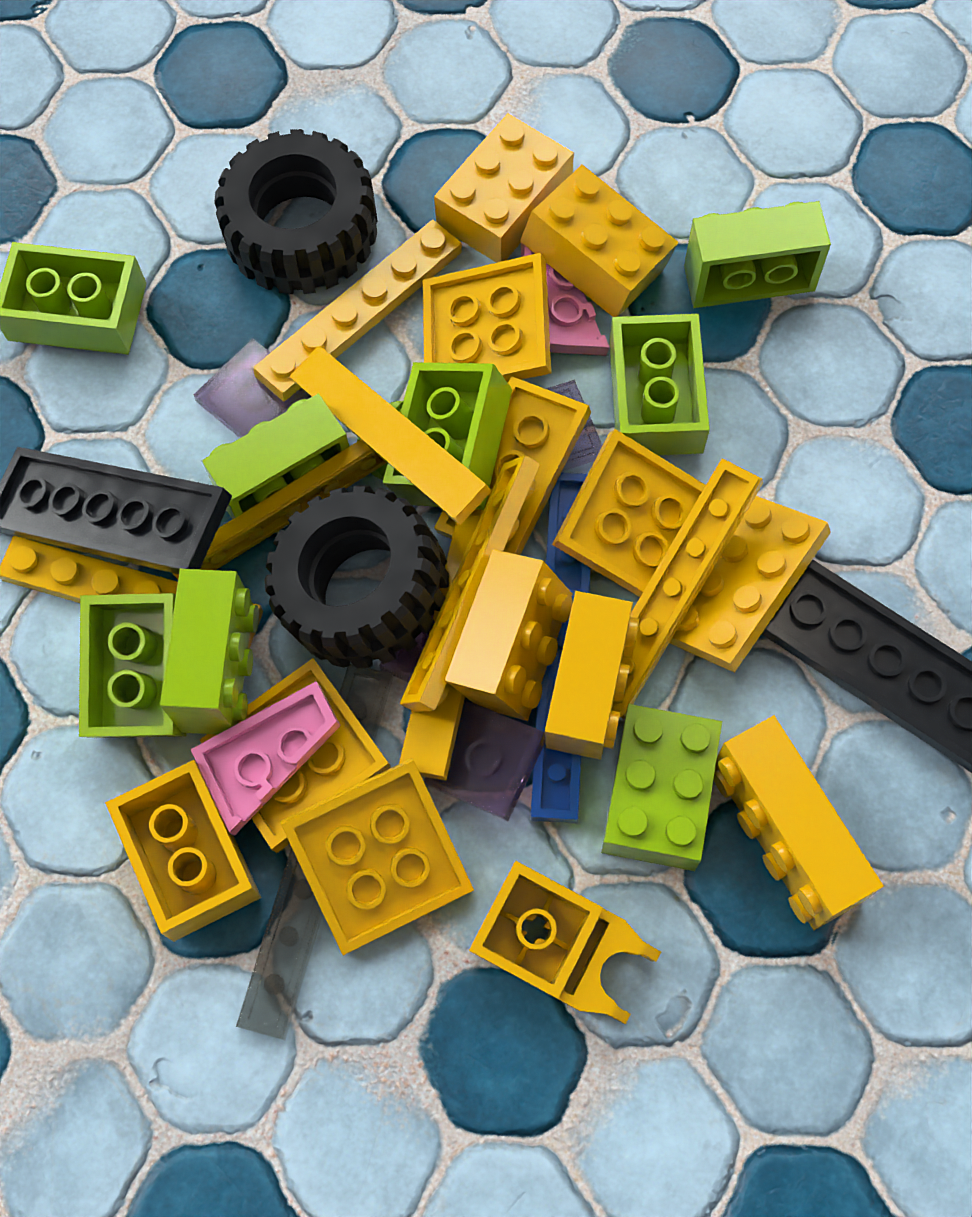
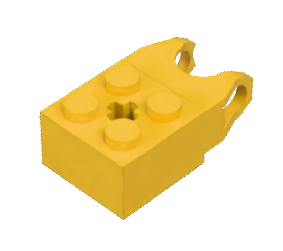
[469,860,661,1024]

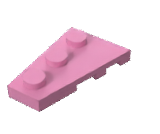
[521,243,610,356]
[190,681,341,836]

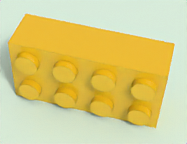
[714,715,884,930]

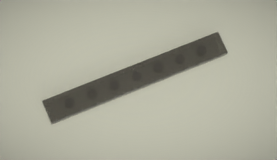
[236,664,393,1041]

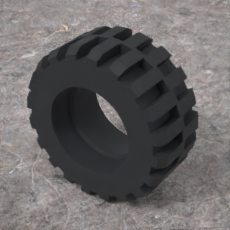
[214,129,378,294]
[264,485,449,669]

